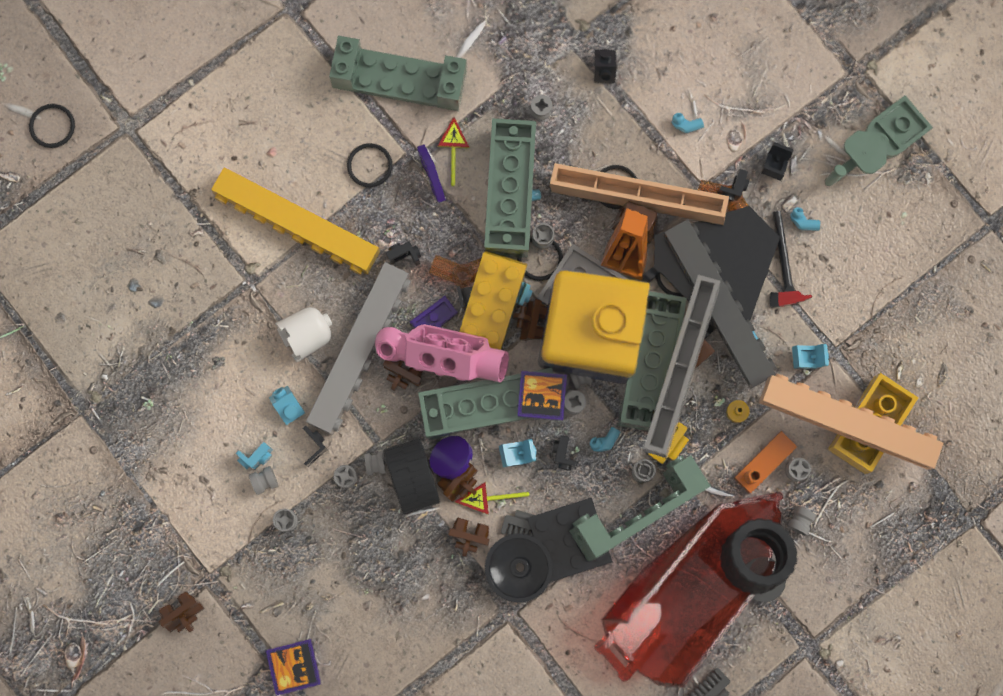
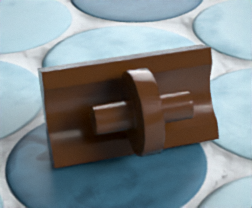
[512,299,547,341]
[383,360,423,391]
[437,463,478,502]
[448,517,490,557]
[159,591,205,633]

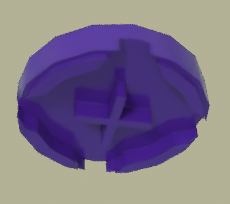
[430,436,473,479]

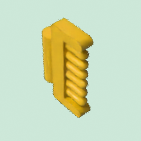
[648,421,689,464]

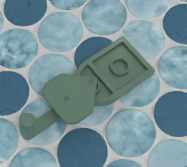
[824,95,933,187]

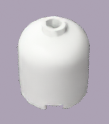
[275,307,332,362]

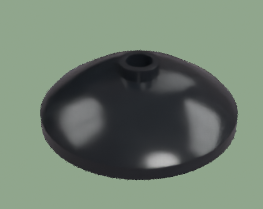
[485,533,553,603]

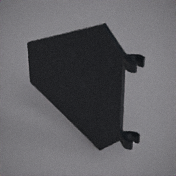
[643,206,780,339]

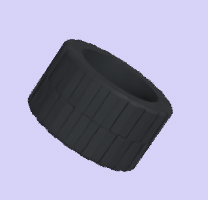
[383,438,440,514]
[720,518,798,594]

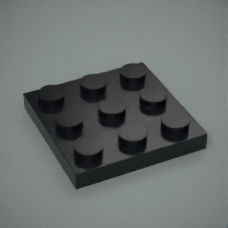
[527,497,612,582]

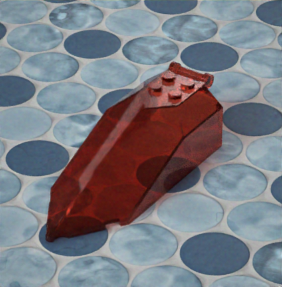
[594,492,784,688]

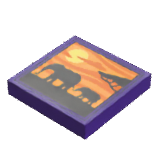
[517,371,567,421]
[266,639,322,696]

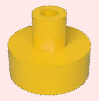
[726,400,750,423]

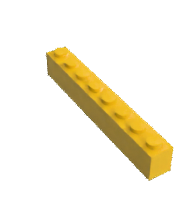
[211,167,380,275]

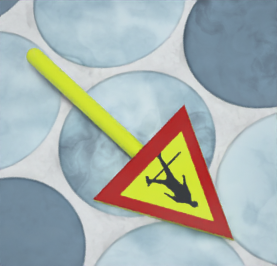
[437,117,470,187]
[454,482,530,515]

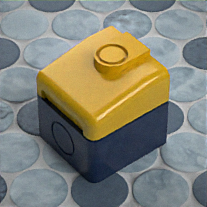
[538,270,649,384]

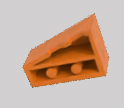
[601,209,648,281]

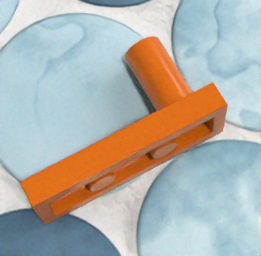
[734,431,797,494]

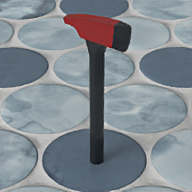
[770,211,812,308]

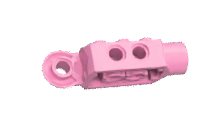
[375,324,509,383]

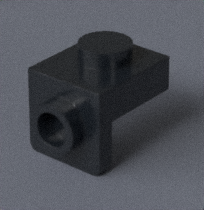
[594,49,617,83]
[761,142,794,181]
[716,169,749,202]
[386,241,422,266]
[552,435,578,471]

